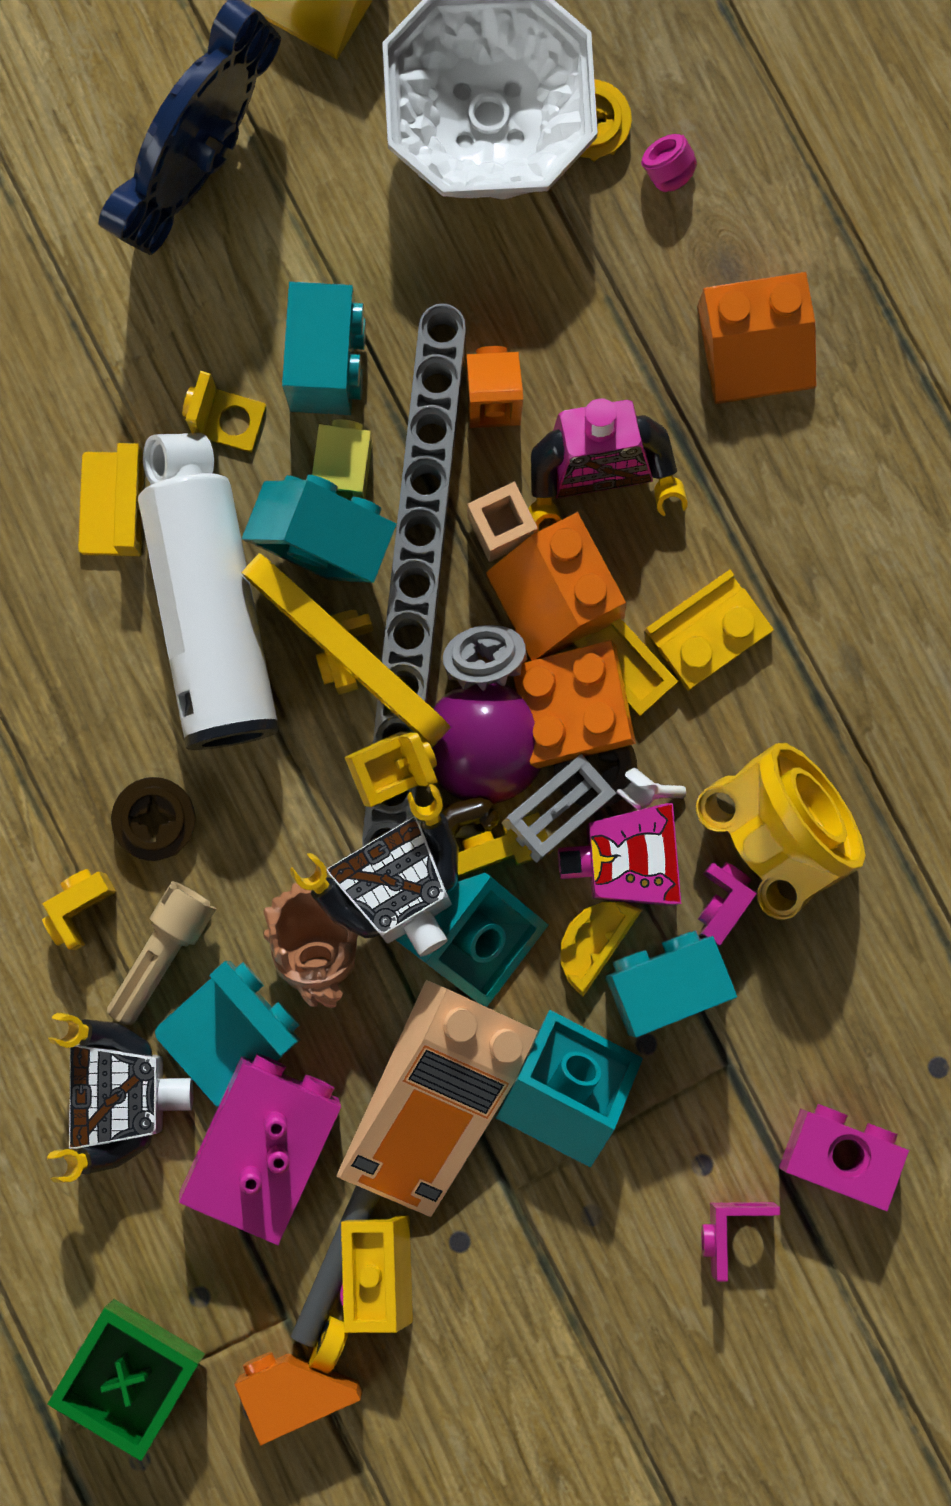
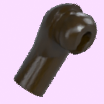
[440,796,500,837]

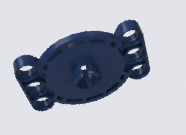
[98,0,281,255]

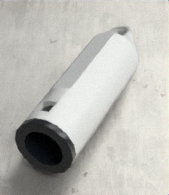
[138,433,280,750]

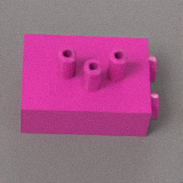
[179,1054,341,1245]

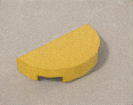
[560,902,642,997]

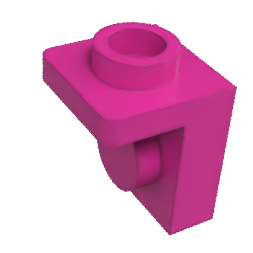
[698,862,757,946]

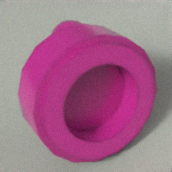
[641,134,697,192]

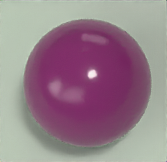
[431,683,541,804]

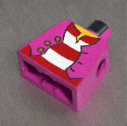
[558,803,682,906]

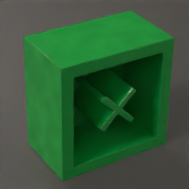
[47,1299,205,1461]

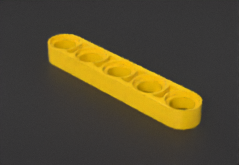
[241,553,451,747]

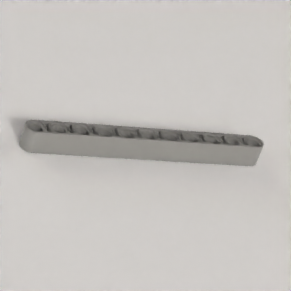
[362,303,466,847]

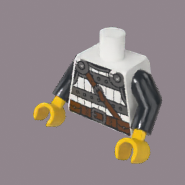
[290,784,459,957]
[47,1013,193,1183]

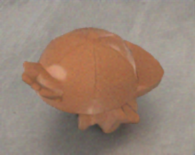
[263,883,358,1008]

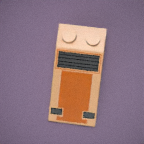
[336,980,538,1217]

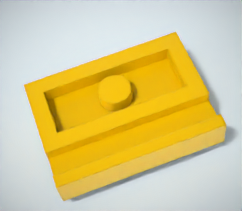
[645,569,774,691]

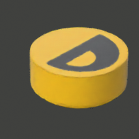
[308,1316,348,1374]

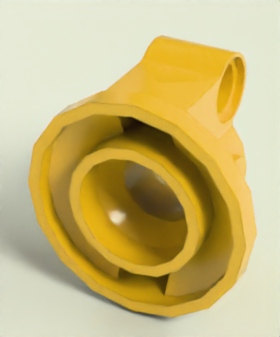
[696,743,866,920]

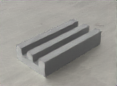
[501,754,616,863]

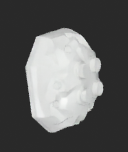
[382,0,598,199]

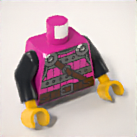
[528,399,688,532]

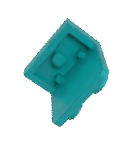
[155,961,301,1106]

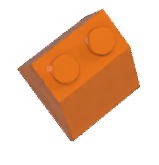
[697,272,817,404]
[486,512,626,661]

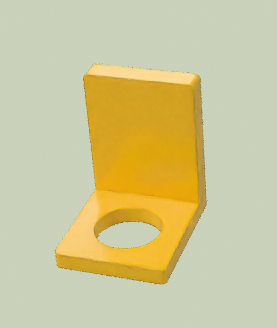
[182,371,266,453]

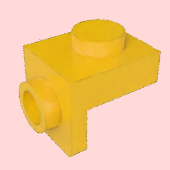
[316,610,374,695]
[344,731,437,807]
[42,869,116,950]

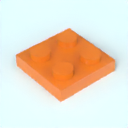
[514,640,636,769]

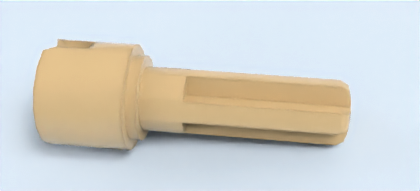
[107,881,217,1025]

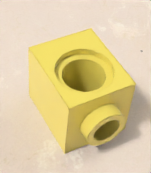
[312,419,373,501]

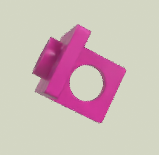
[701,1202,780,1282]

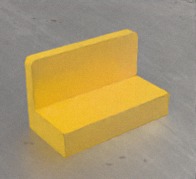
[78,443,145,556]
[341,1215,413,1333]

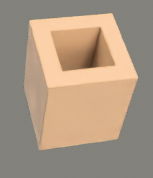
[467,481,538,562]

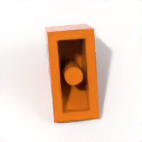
[466,346,523,428]
[234,1351,363,1446]

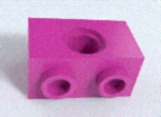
[779,1104,909,1211]

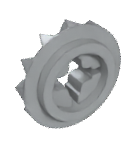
[443,625,527,692]

